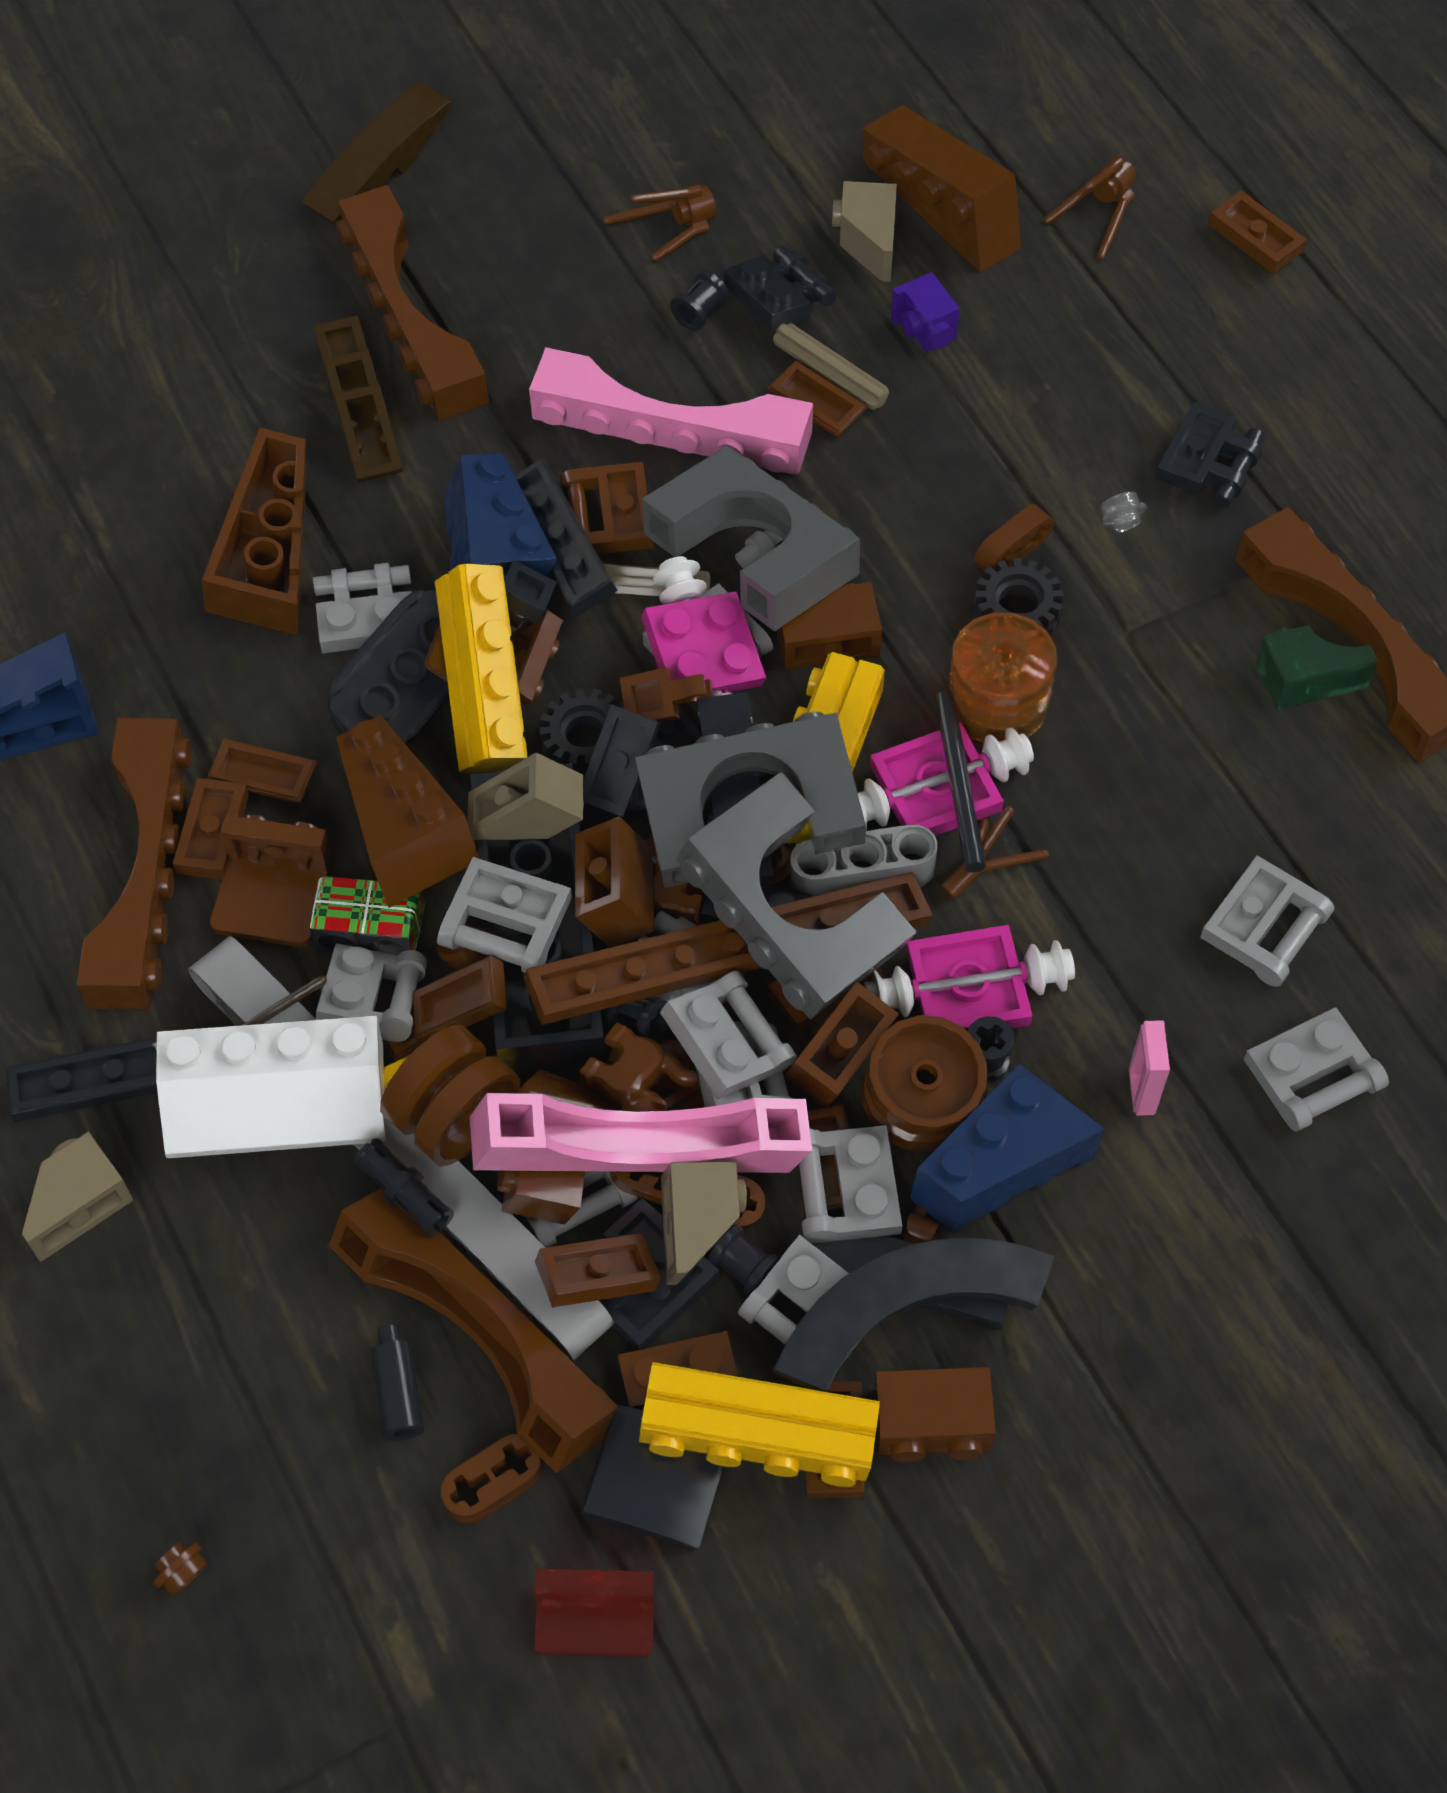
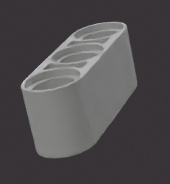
[790,825,937,897]

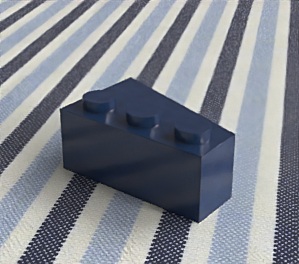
[444,453,557,577]
[0,632,99,761]
[910,1063,1105,1232]

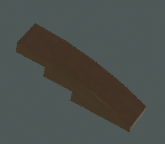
[301,81,453,227]
[313,315,403,482]

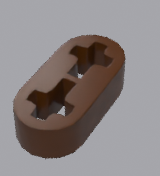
[974,504,1055,571]
[441,1434,542,1524]

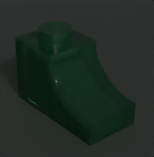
[1255,625,1378,711]

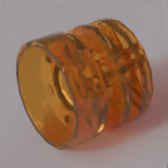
[947,613,1057,742]

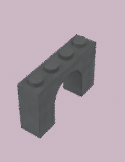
[642,445,860,632]
[635,712,866,888]
[676,772,917,1020]

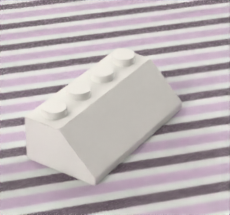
[156,1016,386,1159]

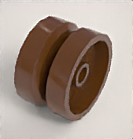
[861,1015,987,1152]
[380,1025,521,1167]

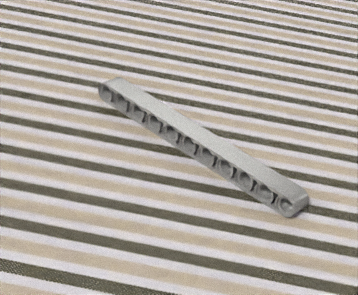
[188,936,614,1362]

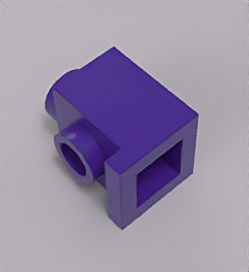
[891,272,960,352]

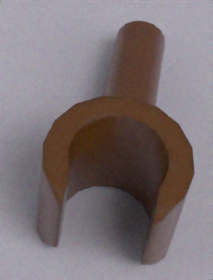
[903,1204,940,1244]

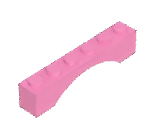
[529,347,813,475]
[470,1093,812,1173]

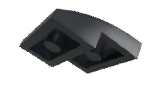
[580,1405,723,1552]

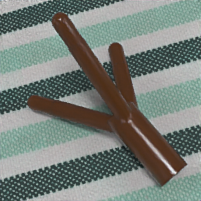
[940,806,1049,901]

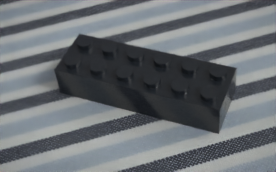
[470,764,606,1075]

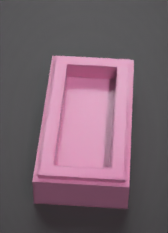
[1128,1021,1170,1116]

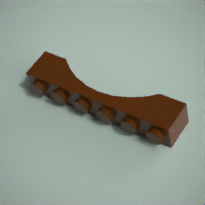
[335,185,489,421]
[1235,507,1447,763]
[77,718,192,1009]
[329,1188,618,1473]

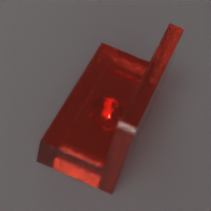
[534,1569,655,1657]

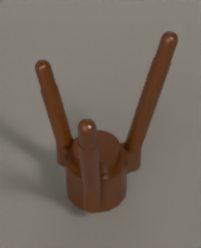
[1043,157,1136,260]
[603,184,716,262]

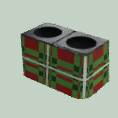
[310,877,425,955]

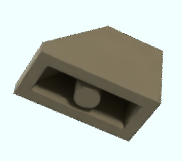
[832,181,897,282]
[467,753,584,840]
[22,1131,133,1262]
[661,1162,747,1285]

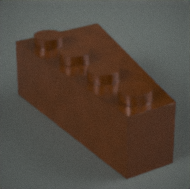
[862,105,1021,273]
[202,428,307,635]
[336,715,480,908]

